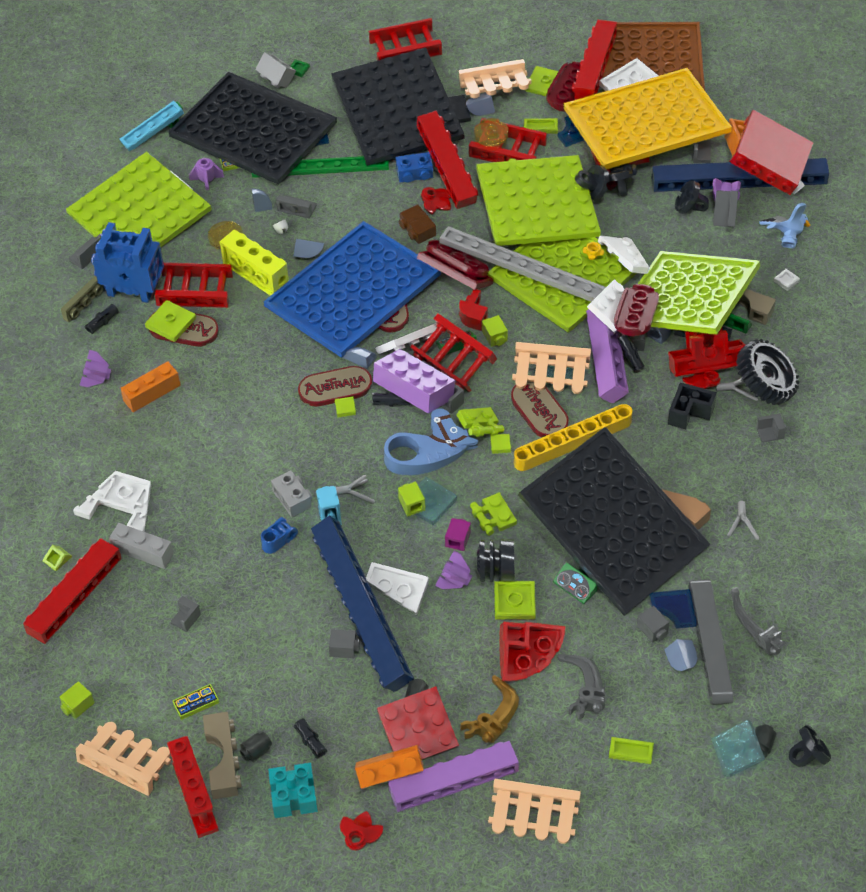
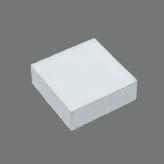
[774,269,800,291]

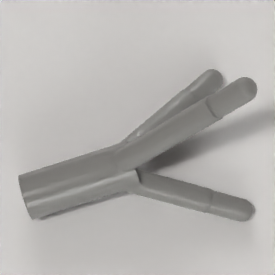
[717,377,758,401]
[336,475,375,503]
[727,501,759,540]

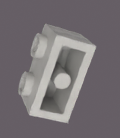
[255,52,296,88]
[271,470,313,518]

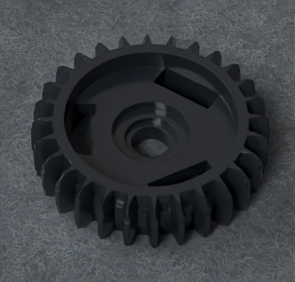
[736,339,800,405]

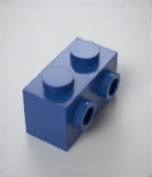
[396,152,433,183]

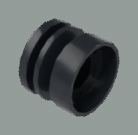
[477,539,515,582]

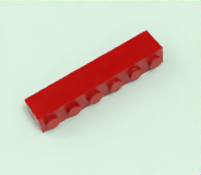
[572,19,617,100]
[416,110,479,209]
[23,538,122,644]

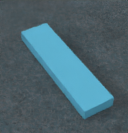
[120,101,184,151]

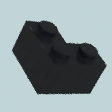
[668,382,717,430]

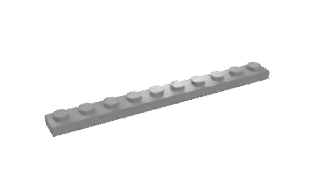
[440,226,606,302]

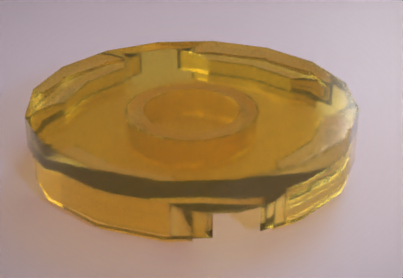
[474,118,508,147]
[208,221,243,250]

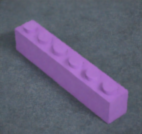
[586,309,629,403]
[388,741,519,812]

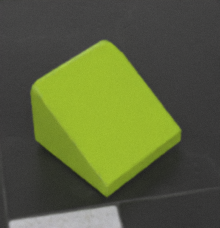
[42,544,72,571]

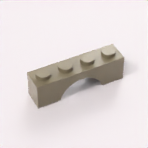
[737,289,776,325]
[203,711,242,799]

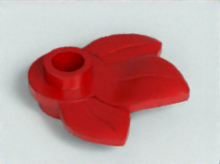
[421,187,451,214]
[682,371,720,389]
[340,811,383,851]

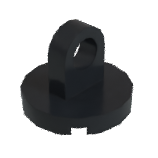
[608,164,638,196]
[575,165,609,200]
[675,180,709,214]
[789,725,831,767]

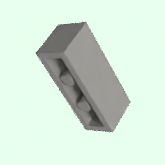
[109,523,174,569]

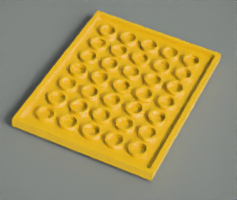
[564,68,732,169]

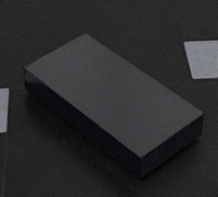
[448,95,471,123]

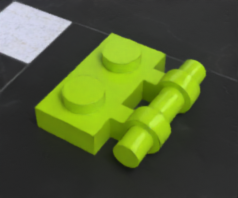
[457,407,504,437]
[470,492,517,536]

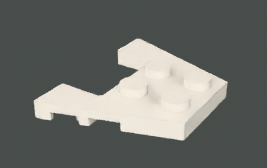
[73,471,151,532]

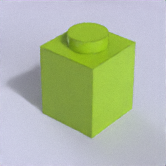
[482,315,508,347]
[398,481,426,517]
[59,681,95,719]

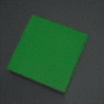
[290,59,310,77]

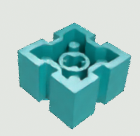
[268,762,318,818]

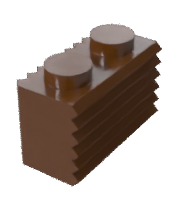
[399,204,436,244]

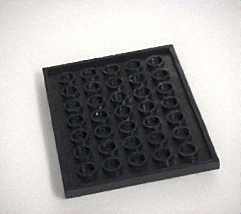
[331,47,465,166]
[168,72,337,185]
[518,427,710,616]

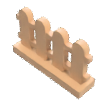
[459,59,531,98]
[512,342,591,394]
[76,722,171,796]
[488,779,581,844]

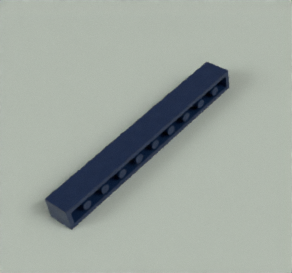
[652,158,829,192]
[311,515,414,692]

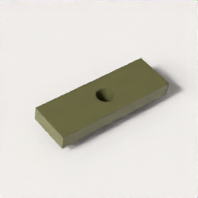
[61,276,103,322]

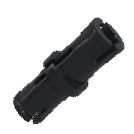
[84,304,119,334]
[617,334,645,372]
[372,392,411,407]
[294,718,327,759]

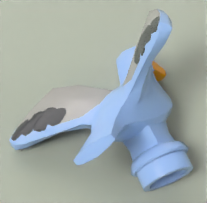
[759,203,810,248]

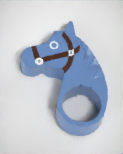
[384,409,478,475]

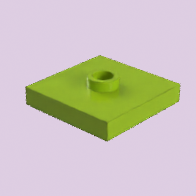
[524,66,558,97]
[145,300,196,342]
[494,581,536,620]

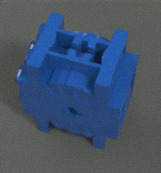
[91,222,164,303]

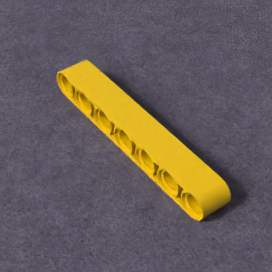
[514,404,632,471]

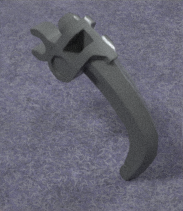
[731,587,786,655]
[558,654,605,719]

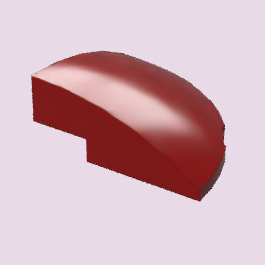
[499,621,566,681]

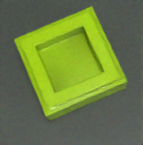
[335,397,356,418]
[490,434,511,454]

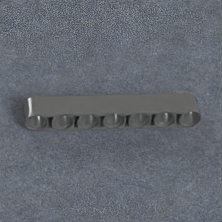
[689,579,733,705]

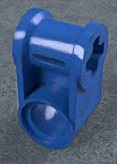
[261,517,298,554]

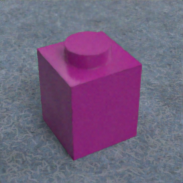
[445,518,471,551]

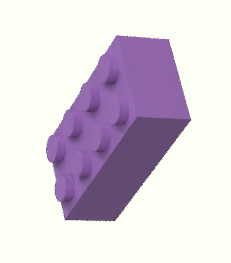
[373,349,455,414]

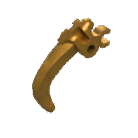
[460,675,519,743]

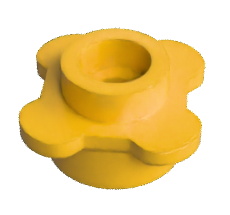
[583,242,604,260]

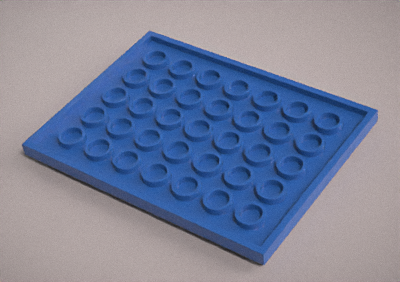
[263,221,442,358]

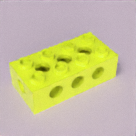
[220,229,289,296]

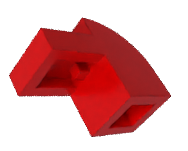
[459,289,488,331]

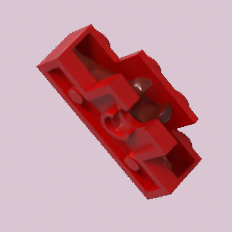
[668,327,745,377]

